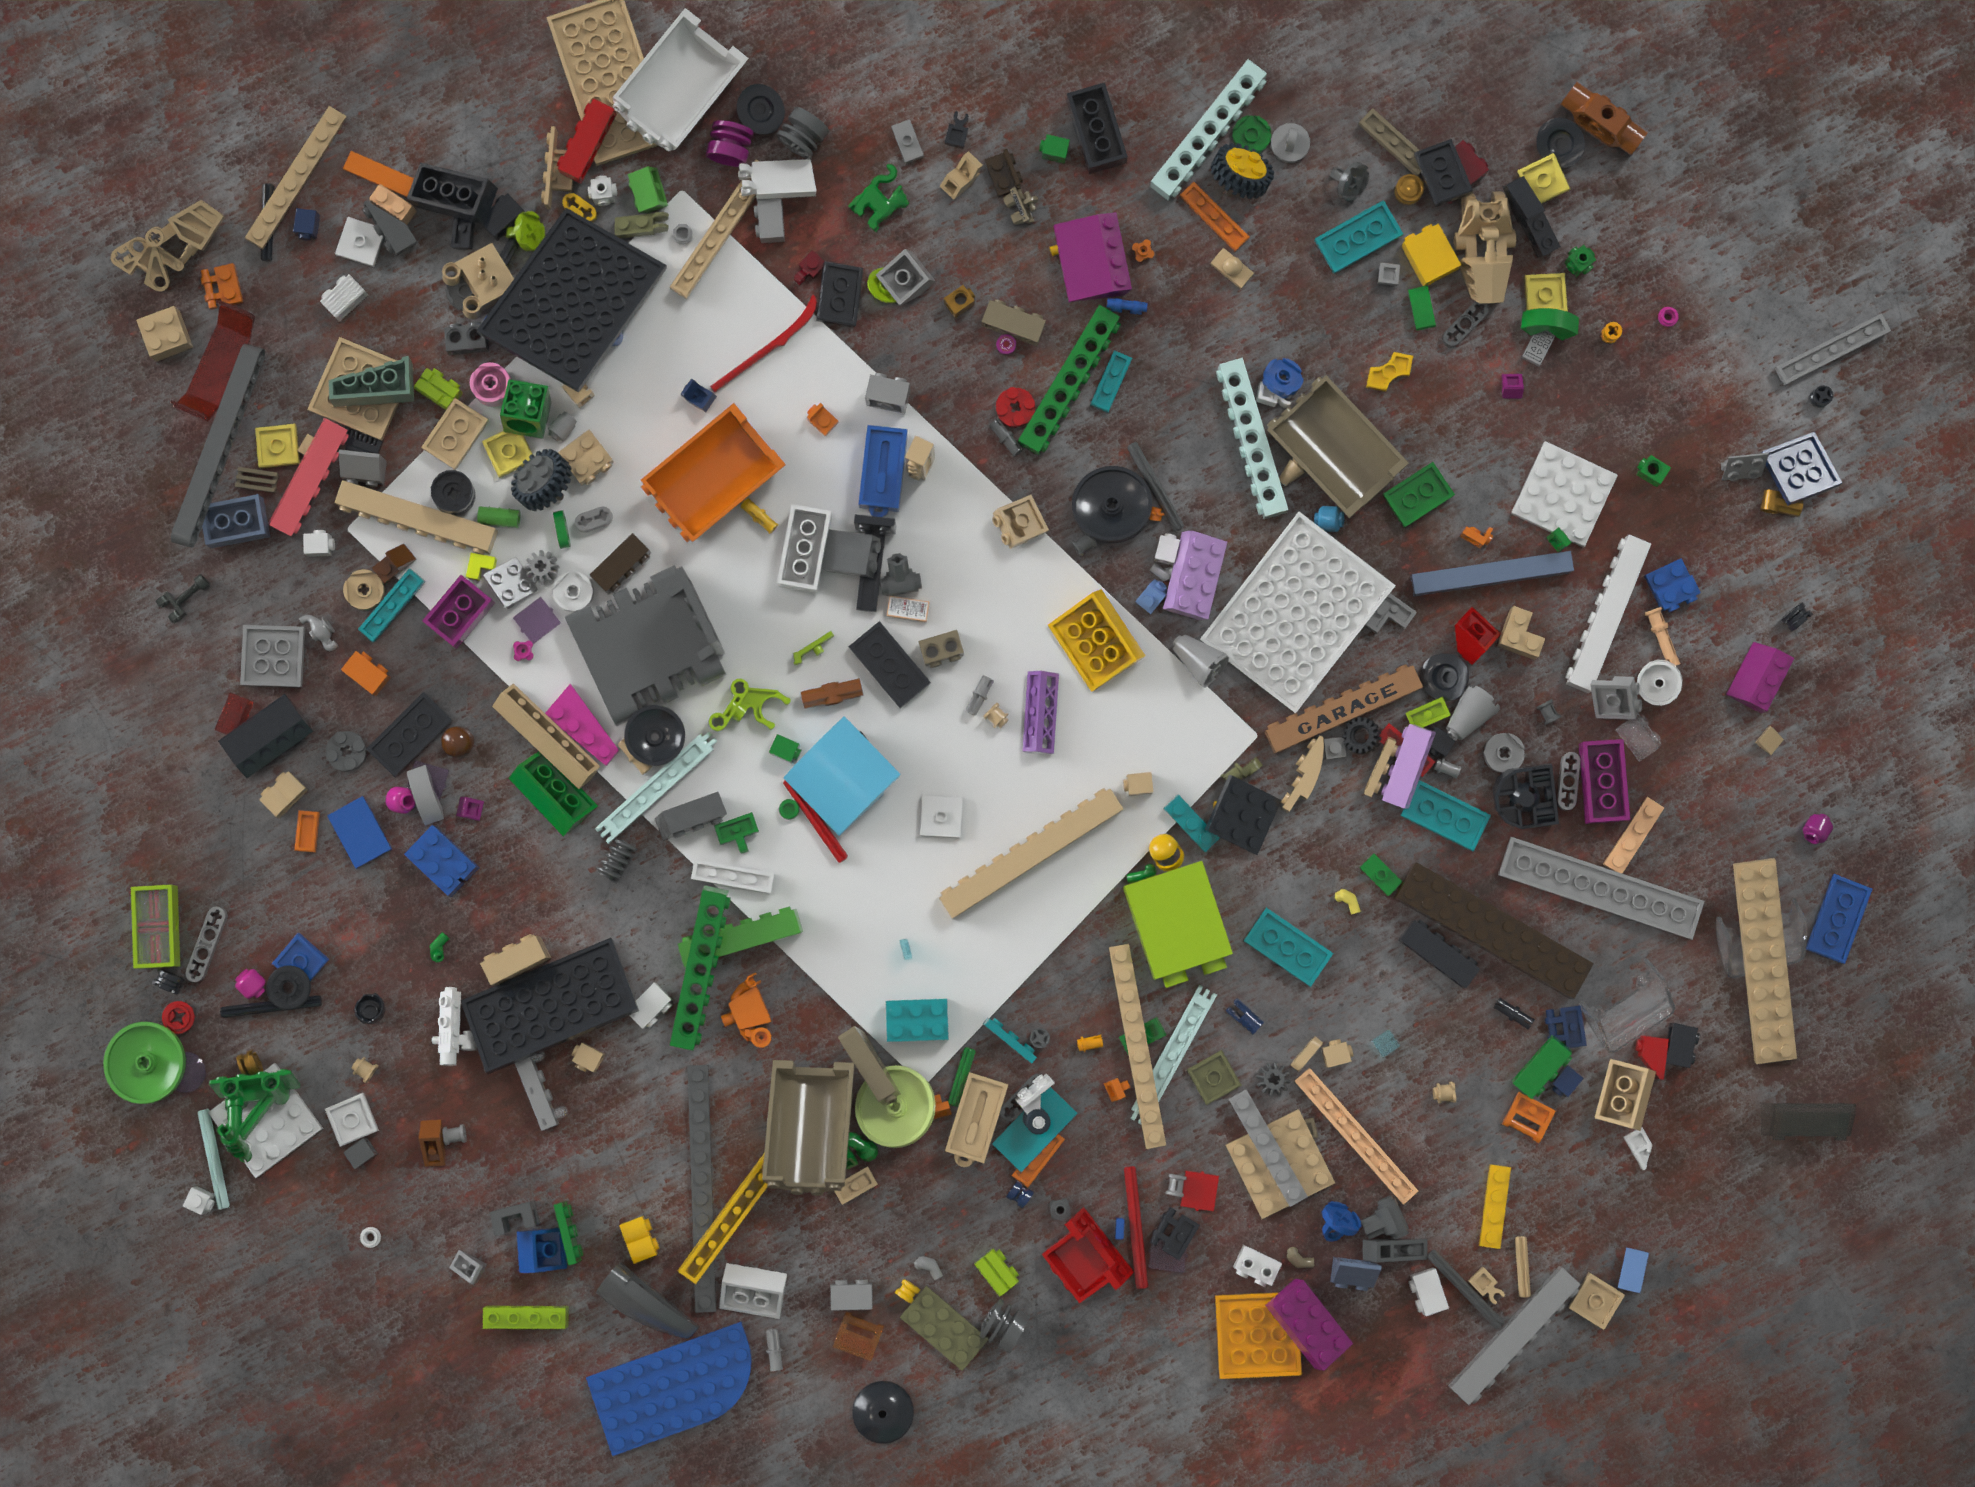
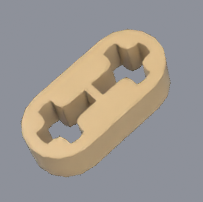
[1290,1036,1323,1072]

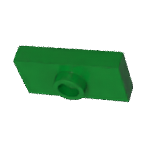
[1546,527,1572,553]
[1359,854,1402,896]

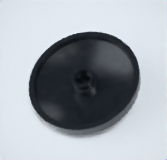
[1072,466,1152,544]

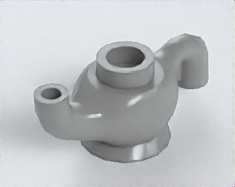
[299,615,339,652]

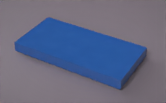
[1805,874,1872,964]

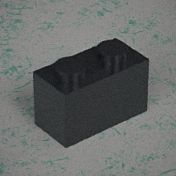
[481,193,524,241]
[1666,1023,1700,1068]

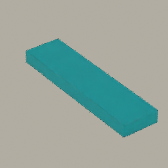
[358,568,426,643]

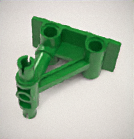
[209,1069,300,1163]

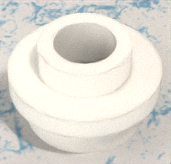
[360,1227,381,1248]

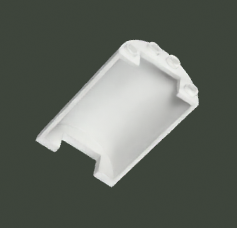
[613,8,749,151]

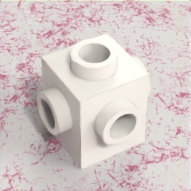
[588,176,617,206]

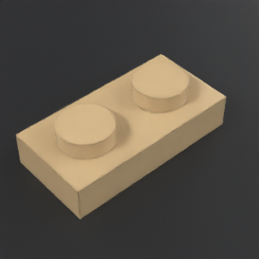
[835,1166,878,1205]

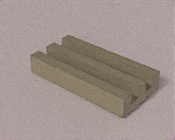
[235,467,279,493]

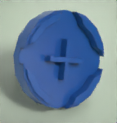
[1322,1201,1361,1242]

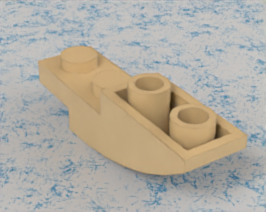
[1281,736,1324,813]

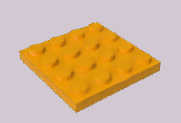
[1215,1292,1302,1379]

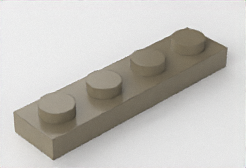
[1358,108,1421,177]

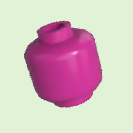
[385,787,416,814]
[235,969,266,999]

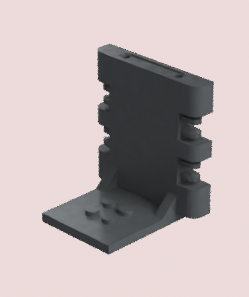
[565,565,727,726]

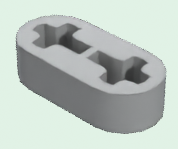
[575,506,613,533]

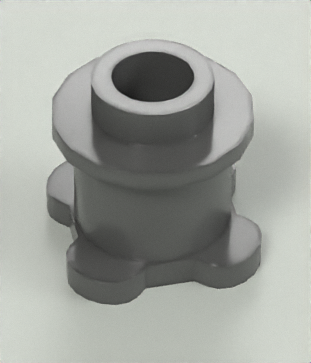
[1049,1198,1071,1220]

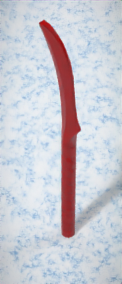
[710,294,817,393]

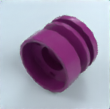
[705,120,753,167]

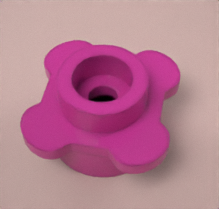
[513,640,534,661]

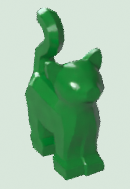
[848,164,909,233]

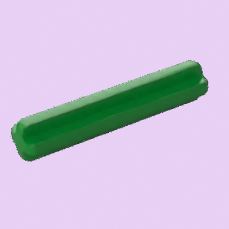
[948,1047,976,1107]

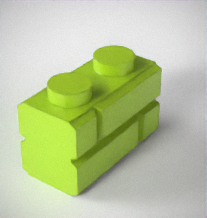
[414,368,463,410]
[974,1248,1019,1297]

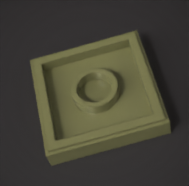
[1186,1050,1242,1105]

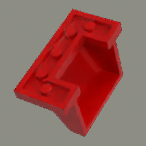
[1041,1207,1134,1304]

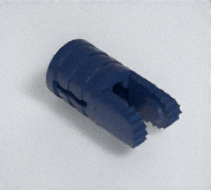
[1225,998,1265,1035]

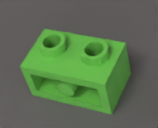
[628,166,668,214]

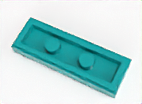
[1090,350,1132,413]

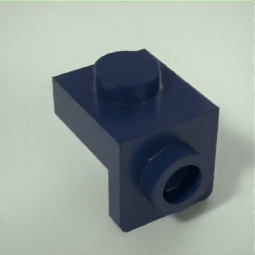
[681,379,717,413]

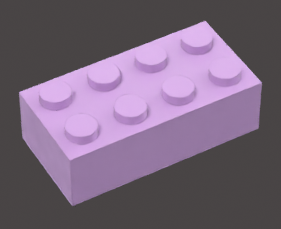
[1163,531,1227,620]

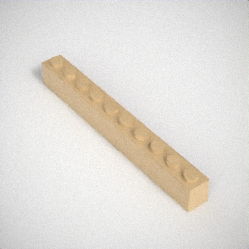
[939,788,1123,919]

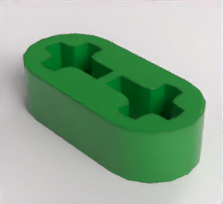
[553,510,571,549]

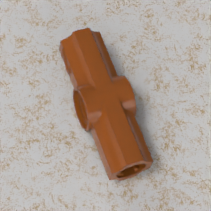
[801,678,864,709]

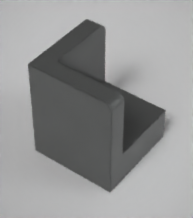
[344,1137,378,1169]

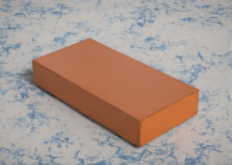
[294,810,320,853]

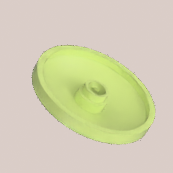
[855,1065,936,1148]

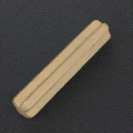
[1515,1236,1531,1298]

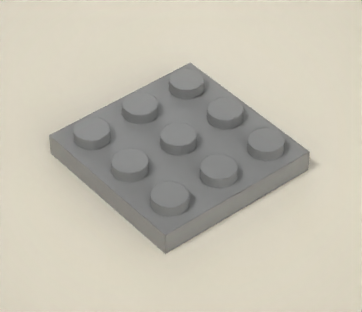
[240,625,305,688]

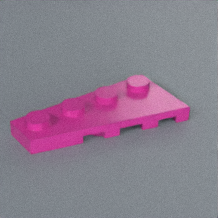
[545,684,619,766]

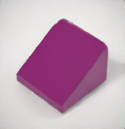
[1502,374,1524,399]
[456,796,484,821]

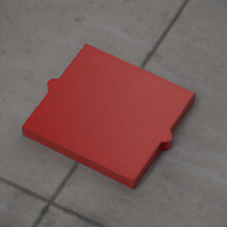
[1180,1171,1219,1211]

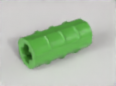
[477,506,521,528]

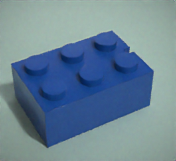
[404,825,480,897]

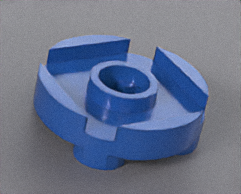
[1262,358,1303,399]

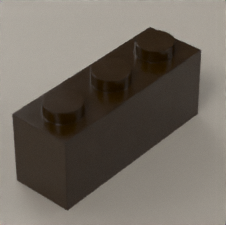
[590,533,651,595]

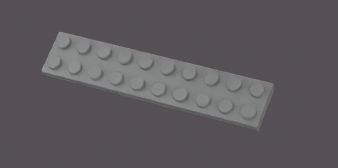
[1498,837,1704,940]

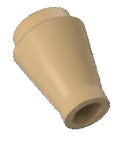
[1279,459,1305,487]

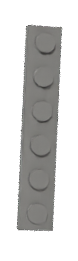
[1774,313,1891,386]
[1229,1089,1308,1207]

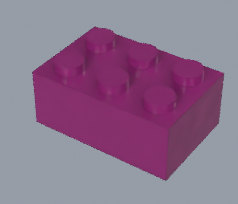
[422,575,495,649]

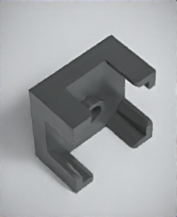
[489,1200,541,1236]

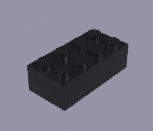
[1066,82,1128,174]
[407,162,498,225]

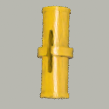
[740,498,778,534]

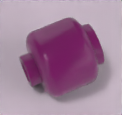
[1802,814,1833,844]

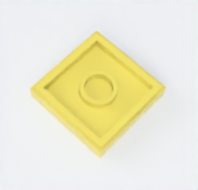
[1518,153,1571,204]
[1524,273,1568,312]
[255,424,300,468]
[482,431,532,478]

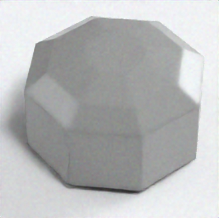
[673,224,692,244]

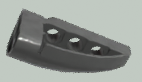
[596,1262,700,1338]

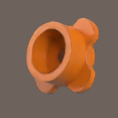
[1132,239,1155,262]

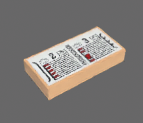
[887,596,929,622]

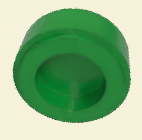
[779,799,799,820]

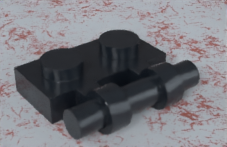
[1149,1207,1200,1260]

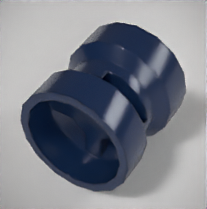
[1006,1180,1034,1209]

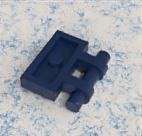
[1545,1005,1587,1048]

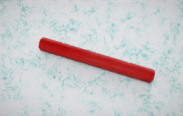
[783,780,848,863]

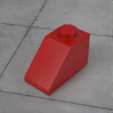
[1636,1036,1669,1080]

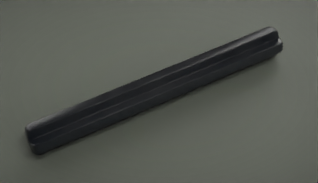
[220,995,322,1018]

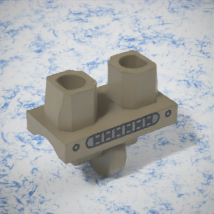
[1003,187,1039,225]

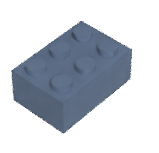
[202,494,270,548]

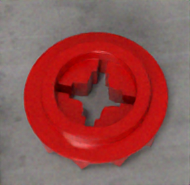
[162,1001,196,1034]

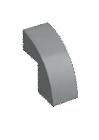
[407,765,444,825]

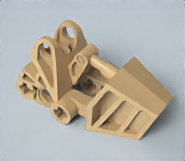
[1454,191,1516,303]
[110,200,225,291]

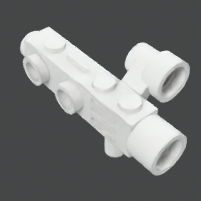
[432,987,477,1066]

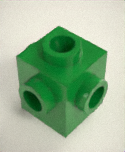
[1564,245,1596,278]

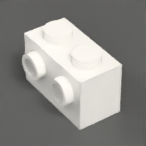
[1233,1245,1282,1287]

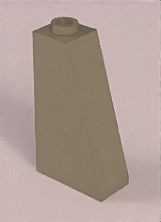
[838,1026,901,1105]

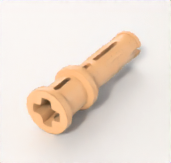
[1645,607,1680,665]

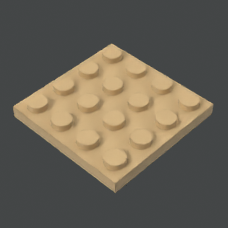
[307,337,414,441]
[1226,1109,1335,1219]

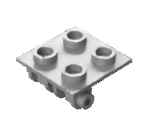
[1721,453,1769,481]
[483,557,538,609]

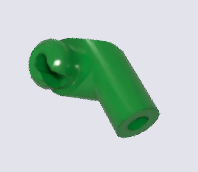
[1127,864,1157,883]
[430,932,450,963]

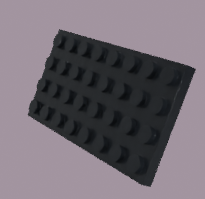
[461,938,639,1074]

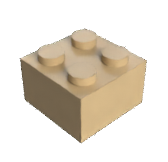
[136,306,193,362]

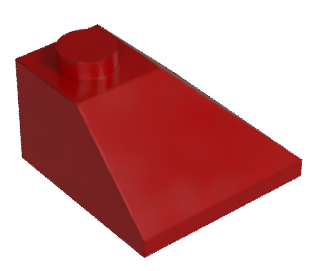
[1454,607,1501,665]

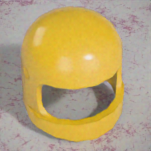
[1149,834,1184,871]

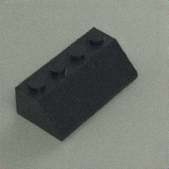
[218,694,313,778]

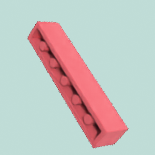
[268,418,349,536]

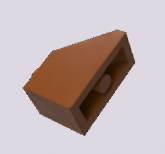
[419,1119,446,1167]

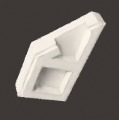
[1624,1127,1652,1170]

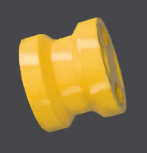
[895,1279,920,1304]

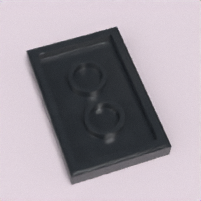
[1414,139,1473,207]
[816,261,863,327]

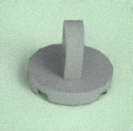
[1271,123,1310,163]

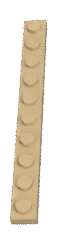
[1109,944,1166,1149]

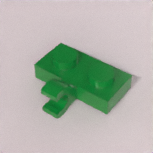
[714,812,759,854]

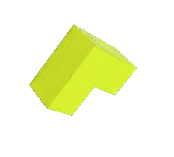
[466,553,497,581]

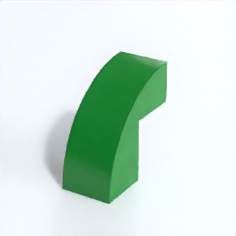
[1521,308,1579,340]

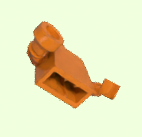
[721,973,772,1048]

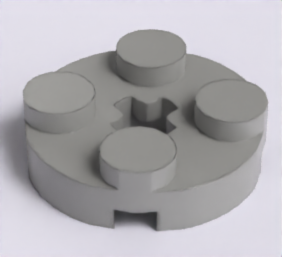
[1483,733,1524,773]

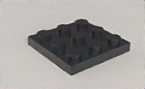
[1205,775,1282,855]

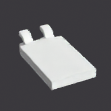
[738,159,816,199]

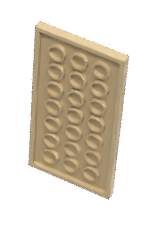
[547,0,658,166]

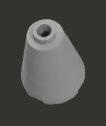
[1173,634,1229,688]
[1446,684,1500,741]

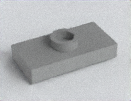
[891,119,924,164]

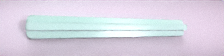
[198,1109,230,1210]

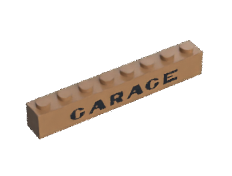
[1264,664,1423,754]

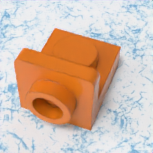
[807,403,839,436]
[1459,526,1493,548]

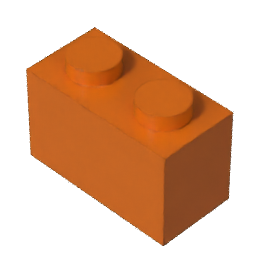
[341,651,391,696]

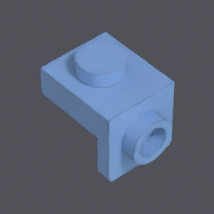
[1135,579,1168,614]

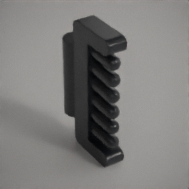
[345,426,384,454]

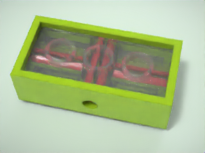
[131,885,180,969]

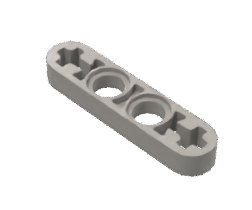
[185,907,228,982]

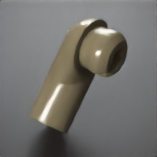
[1286,1247,1314,1268]

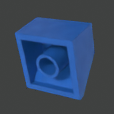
[517,1228,567,1273]

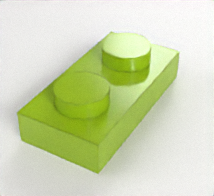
[1405,696,1451,727]

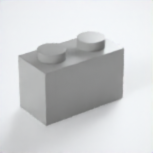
[754,198,785,243]
[831,1279,873,1310]

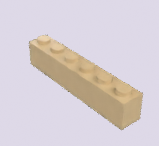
[492,683,600,789]

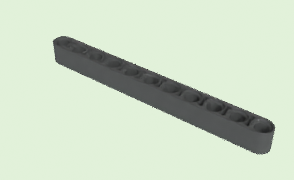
[171,344,265,548]

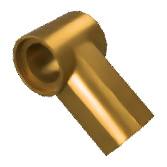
[1760,490,1803,517]

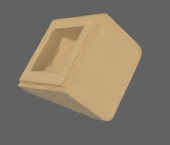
[1755,726,1784,755]

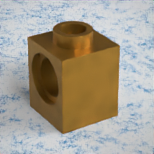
[944,285,976,319]

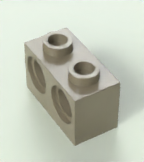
[918,630,964,668]

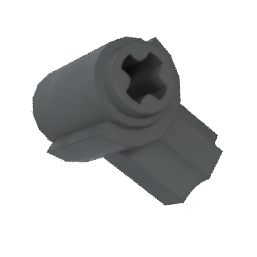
[880,553,922,596]
[1361,1195,1409,1240]

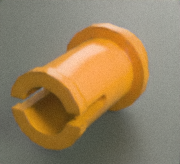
[1077,1034,1103,1053]

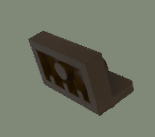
[985,149,1023,198]

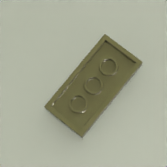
[900,1285,989,1371]

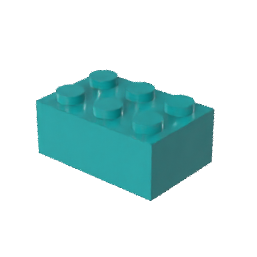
[886,999,949,1042]

